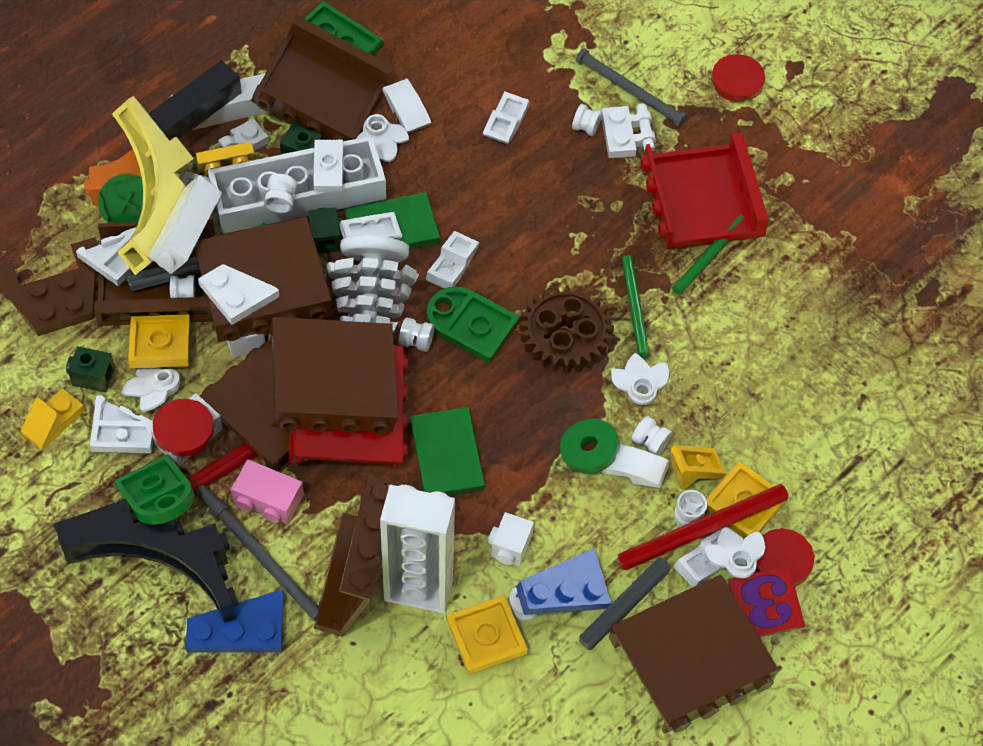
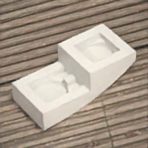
[382,79,432,134]
[483,91,530,144]
[426,231,479,288]
[601,444,670,488]
[674,528,723,587]

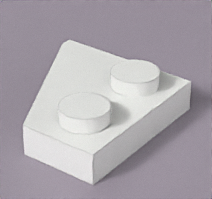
[76,227,136,286]
[198,264,280,325]
[90,395,153,453]

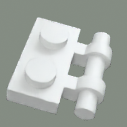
[601,103,656,158]

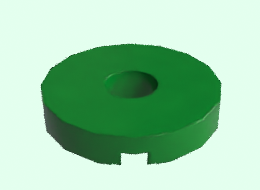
[560,419,620,474]

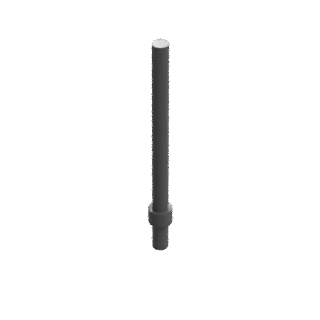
[195,485,318,621]

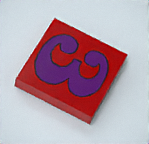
[728,566,805,638]

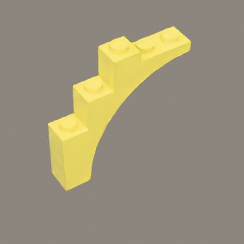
[112,96,194,275]

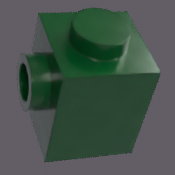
[280,123,322,154]
[308,207,343,254]
[66,346,115,393]

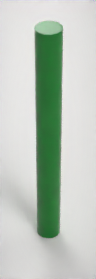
[672,214,744,295]
[621,255,650,358]

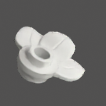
[356,114,409,162]
[611,353,669,405]
[122,367,180,412]
[704,527,765,578]

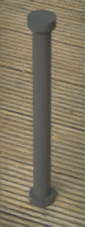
[576,48,688,128]

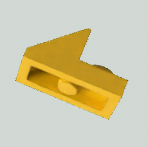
[21,388,85,451]
[671,445,726,490]

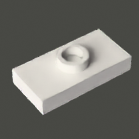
[314,140,343,192]
[339,212,402,240]

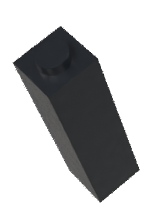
[148,60,242,141]

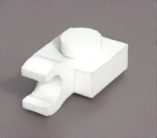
[218,119,269,151]

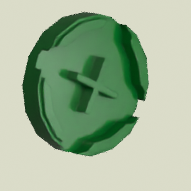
[98,173,143,223]

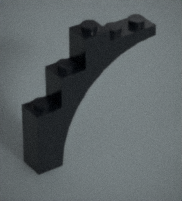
[54,499,239,623]

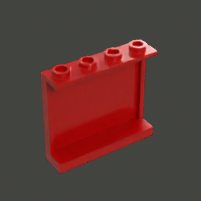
[640,132,769,249]
[289,345,408,469]

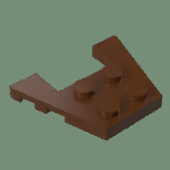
[0,237,98,336]

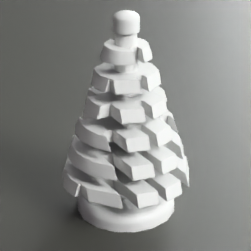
[327,235,419,333]

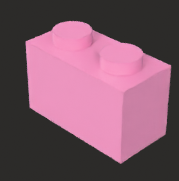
[231,460,304,525]

